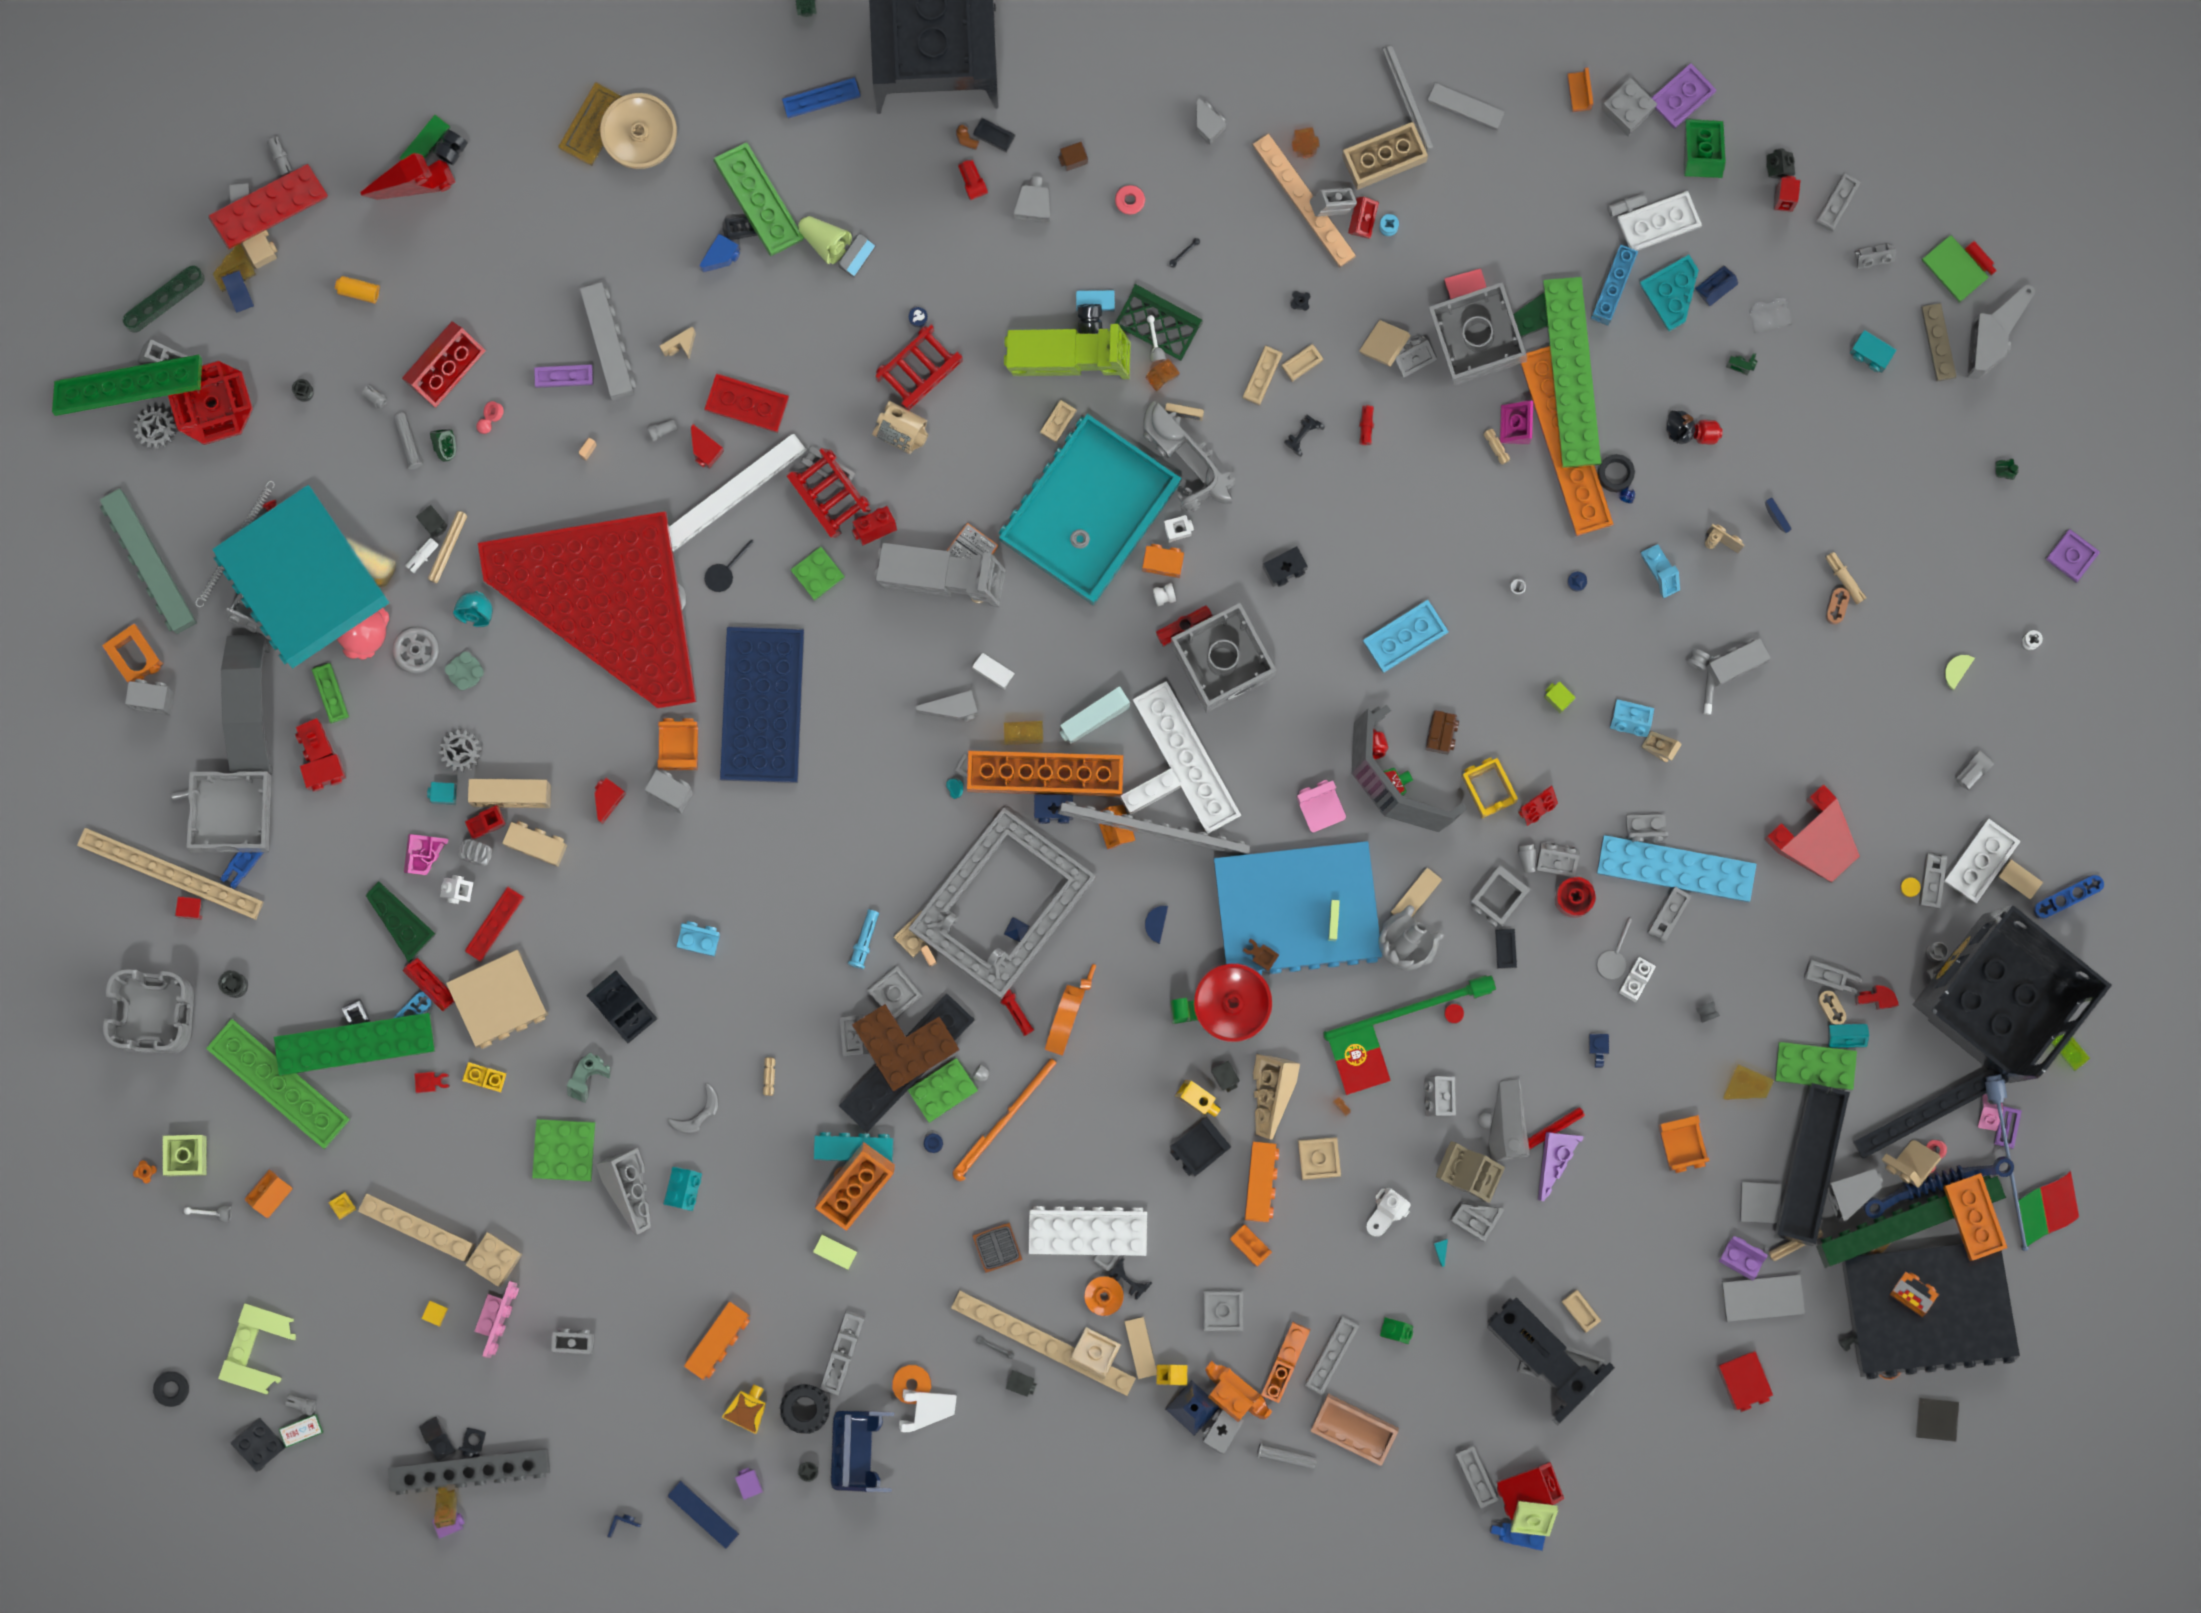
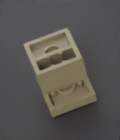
[1435,1141,1505,1203]

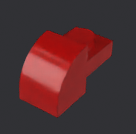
[465,805,506,839]
[1855,985,1899,1010]

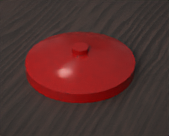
[1194,964,1272,1042]

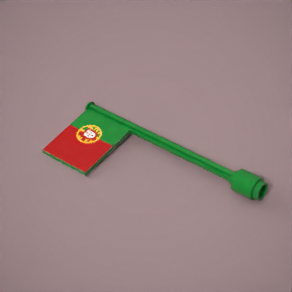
[1323,975,1496,1095]

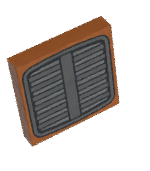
[973,1223,1022,1273]

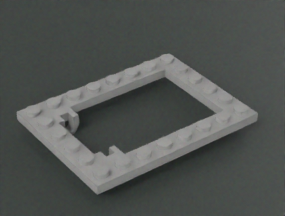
[909,808,1096,999]

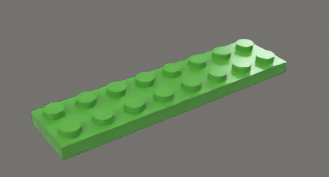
[206,1019,351,1149]

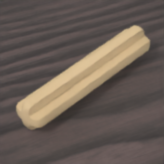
[1769,1228,1823,1261]

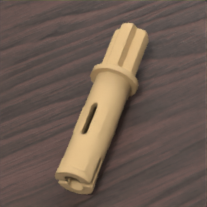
[1826,552,1866,605]

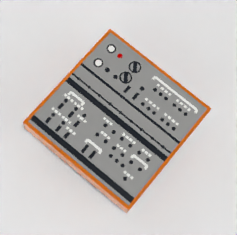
[947,523,998,559]

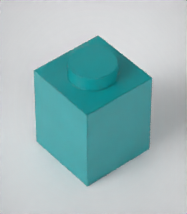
[427,782,457,805]

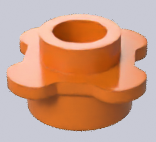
[133,1160,157,1183]

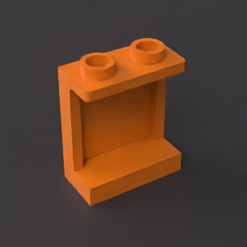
[658,718,698,770]
[1658,1115,1710,1173]

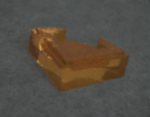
[1333,1097,1351,1117]

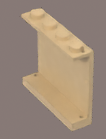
[446,950,549,1049]

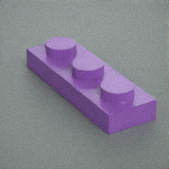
[534,365,593,388]

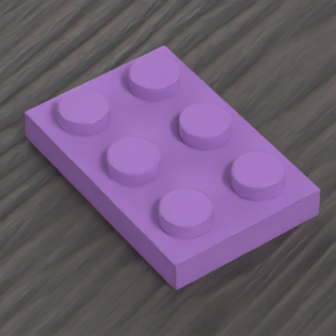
[1652,63,1717,129]

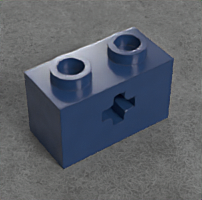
[1034,795,1073,824]

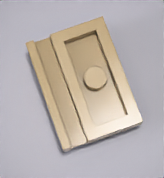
[893,910,927,958]

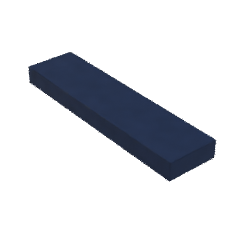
[668,1481,739,1549]

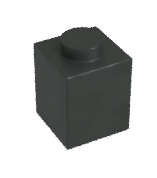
[416,505,447,538]
[1211,1061,1240,1093]
[1006,1370,1037,1397]

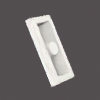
[972,653,1015,690]

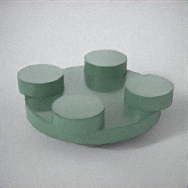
[445,652,484,691]

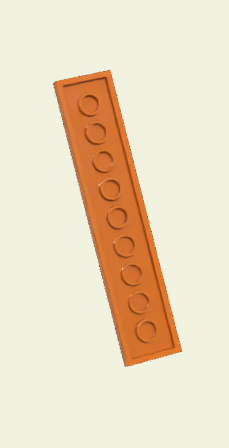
[1520,346,1613,537]

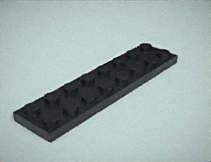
[839,993,975,1133]

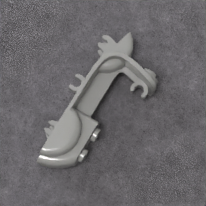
[1143,401,1235,512]

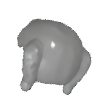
[1378,905,1444,971]

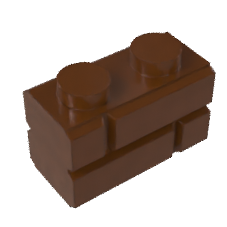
[1426,710,1459,755]

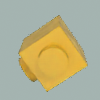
[1156,1365,1187,1385]

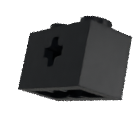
[1262,546,1308,587]

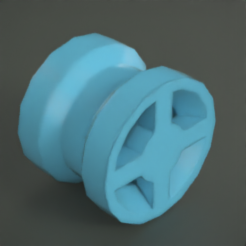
[1379,214,1399,236]

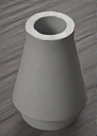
[1518,844,1537,873]

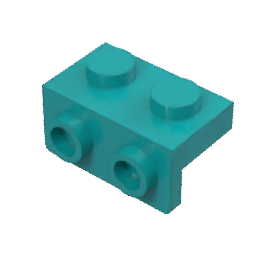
[663,1166,702,1211]

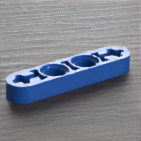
[2034,875,2104,919]

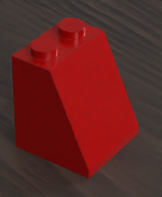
[1497,1462,1564,1520]

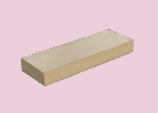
[1243,346,1283,406]
[1391,868,1442,917]
[1125,1317,1157,1379]

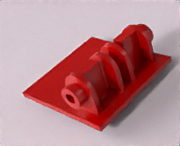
[1518,785,1558,826]

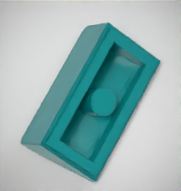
[1828,1024,1870,1048]

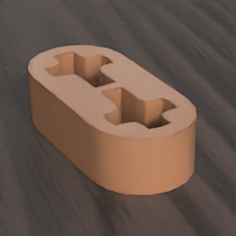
[1826,588,1850,625]

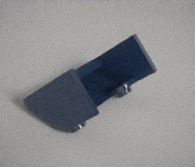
[831,1411,895,1492]

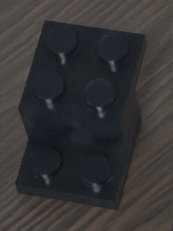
[586,970,658,1044]

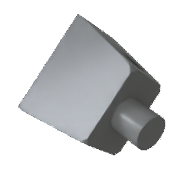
[1014,176,1050,223]

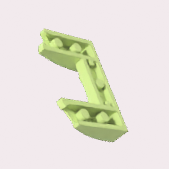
[218,1304,296,1394]

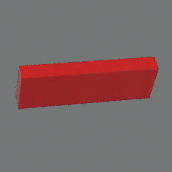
[403,957,455,1012]

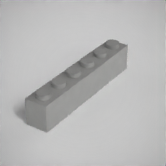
[580,282,636,401]

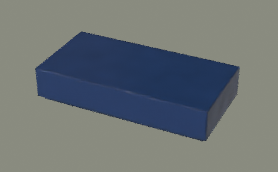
[221,270,254,313]

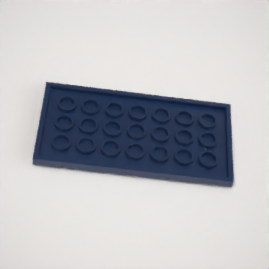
[720,627,804,783]

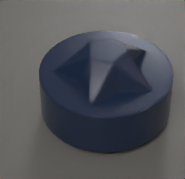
[1568,572,1587,592]

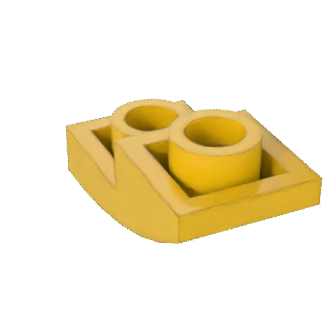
[461,1062,506,1092]

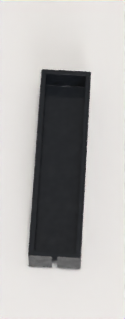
[1774,1083,1850,1246]

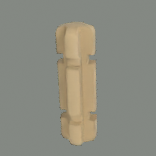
[1484,429,1510,465]
[763,1057,775,1096]

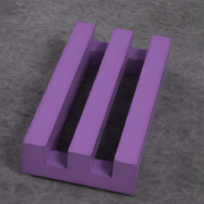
[1994,1106,2022,1149]

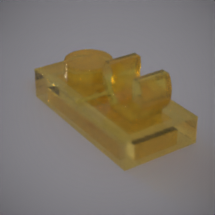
[434,1487,457,1528]

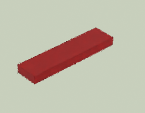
[465,887,525,962]

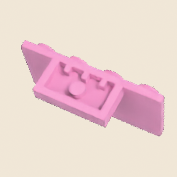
[475,1281,519,1358]

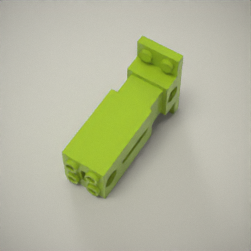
[1004,324,1131,379]

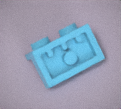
[1610,699,1655,737]
[676,921,720,957]

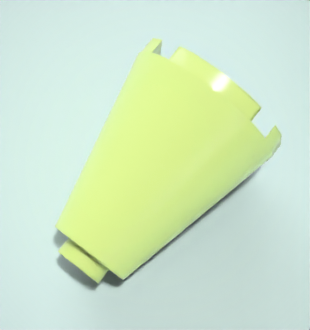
[798,216,852,264]

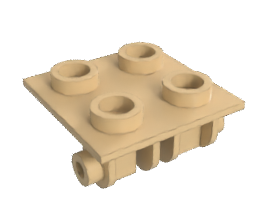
[1705,524,1745,554]

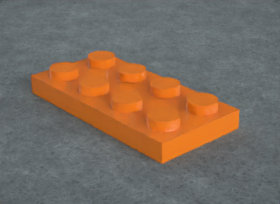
[1943,1173,2008,1261]

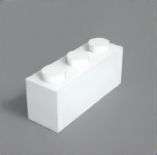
[1120,768,1181,815]

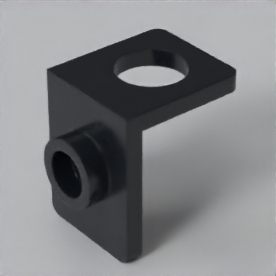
[458,1428,486,1457]

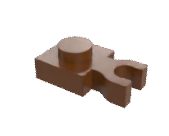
[1242,938,1279,972]

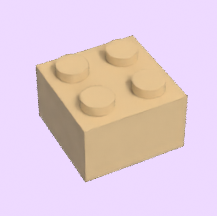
[466,1232,523,1287]

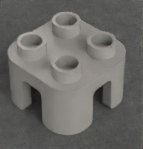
[103,969,194,1054]

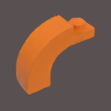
[1044,984,1086,1056]

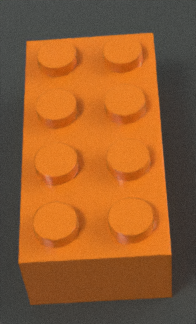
[815,1142,895,1231]

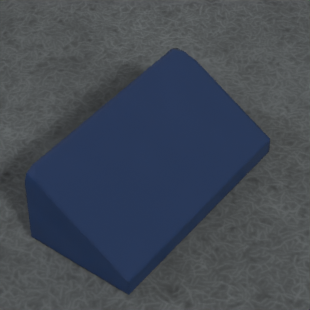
[1695,266,1738,306]

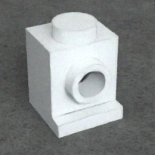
[1164,515,1194,543]

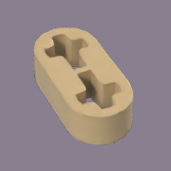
[1818,991,1846,1025]

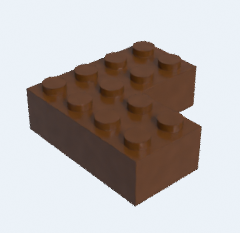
[852,1004,960,1091]

